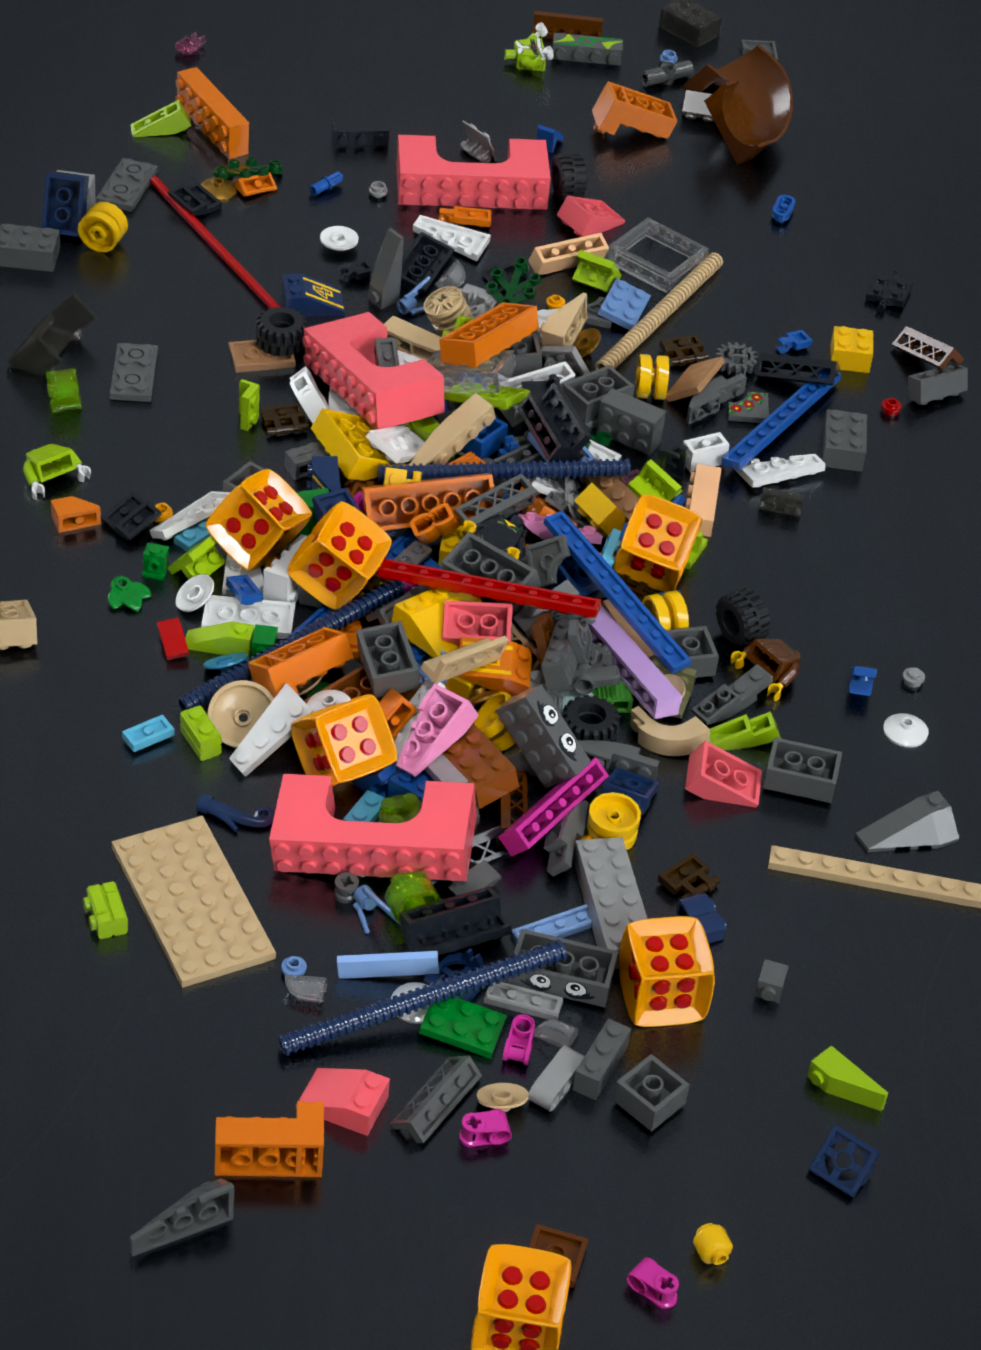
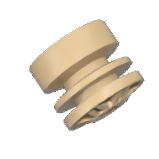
[423,286,474,337]

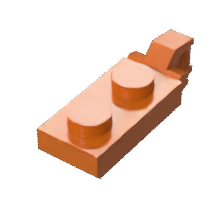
[438,206,491,227]

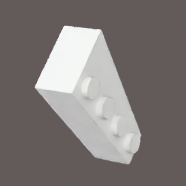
[496,361,576,427]
[263,534,307,603]

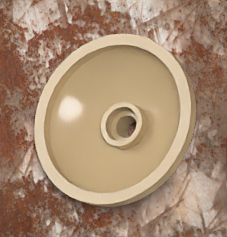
[208,680,274,748]

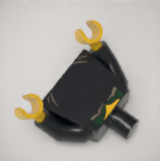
[460,515,526,560]

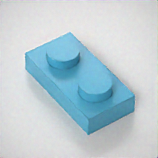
[174,518,210,552]
[601,528,622,567]
[122,715,174,752]
[343,790,388,822]

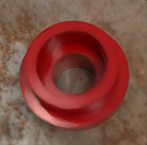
[881,398,902,416]

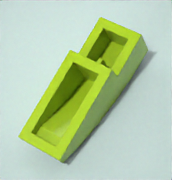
[709,711,781,750]

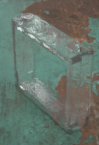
[606,217,709,294]
[427,350,516,393]

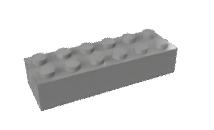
[572,837,647,969]

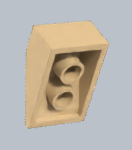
[539,293,587,347]
[0,600,37,650]

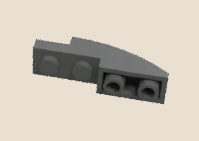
[686,373,747,424]
[691,664,773,725]
[578,740,660,780]
[543,800,589,876]

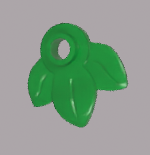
[108,576,151,612]

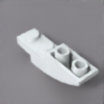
[290,366,330,423]

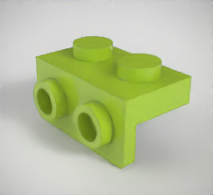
[238,379,260,431]

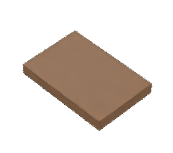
[228,340,296,373]
[666,356,725,402]

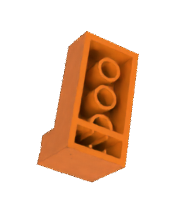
[592,81,678,139]
[247,627,354,698]
[215,1101,324,1177]

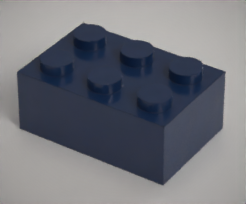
[41,171,89,237]

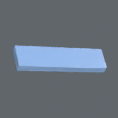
[511,904,592,944]
[337,951,439,979]

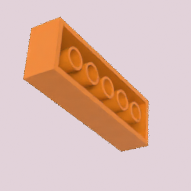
[175,67,249,159]
[439,302,539,368]
[361,473,496,530]

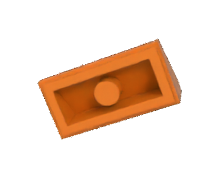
[234,172,277,197]

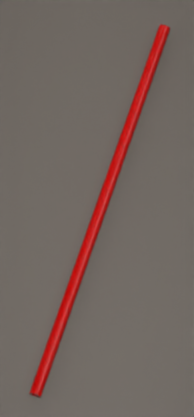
[150,176,282,309]

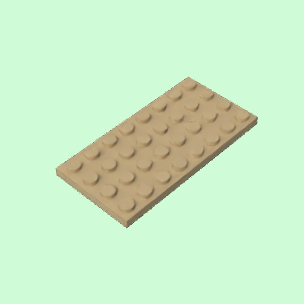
[112,815,276,988]

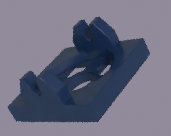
[423,948,487,1002]
[808,1124,881,1198]

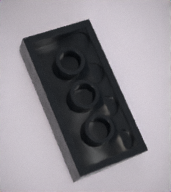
[400,232,455,293]

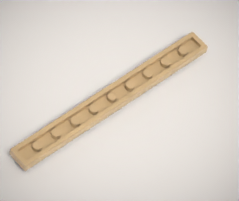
[768,845,981,909]

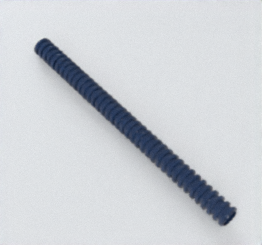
[378,458,630,483]
[178,580,405,711]
[279,939,567,1056]

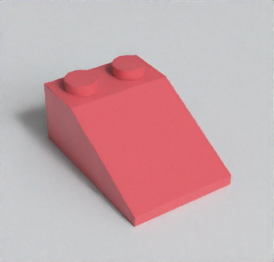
[557,196,626,237]
[442,601,513,646]
[685,741,762,808]
[296,1068,390,1136]

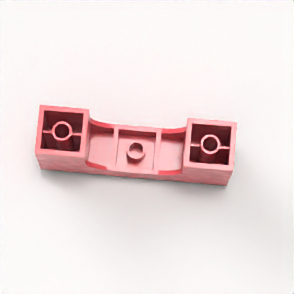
[396,135,551,210]
[302,312,445,429]
[269,774,477,881]

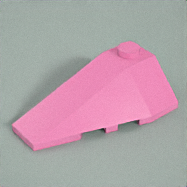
[396,684,479,777]

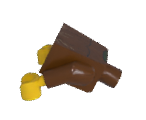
[731,638,801,701]

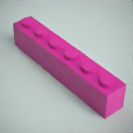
[498,757,609,857]

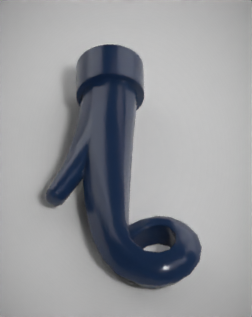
[196,793,275,832]

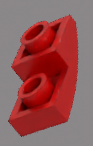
[157,617,189,661]

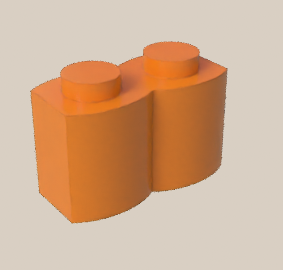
[409,503,460,544]

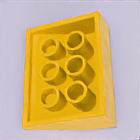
[311,408,406,481]
[391,588,482,658]

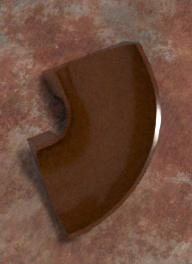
[683,45,793,165]

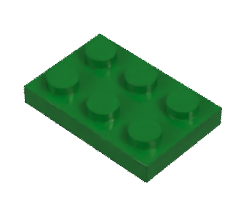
[419,997,507,1059]

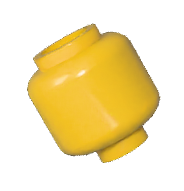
[693,1223,733,1265]

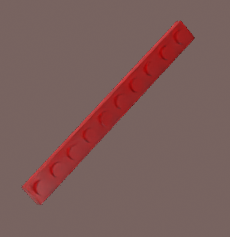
[377,558,601,618]

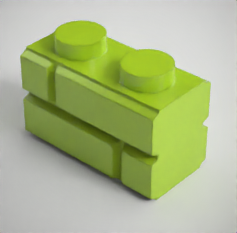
[180,706,222,761]
[83,881,128,939]

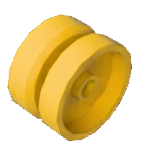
[78,202,128,252]
[635,354,669,400]
[642,590,689,630]
[473,691,516,751]
[585,792,641,850]

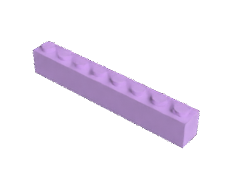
[589,605,682,719]

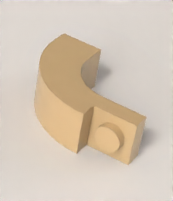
[630,706,710,756]

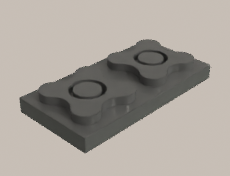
[96,158,158,212]
[110,343,158,402]

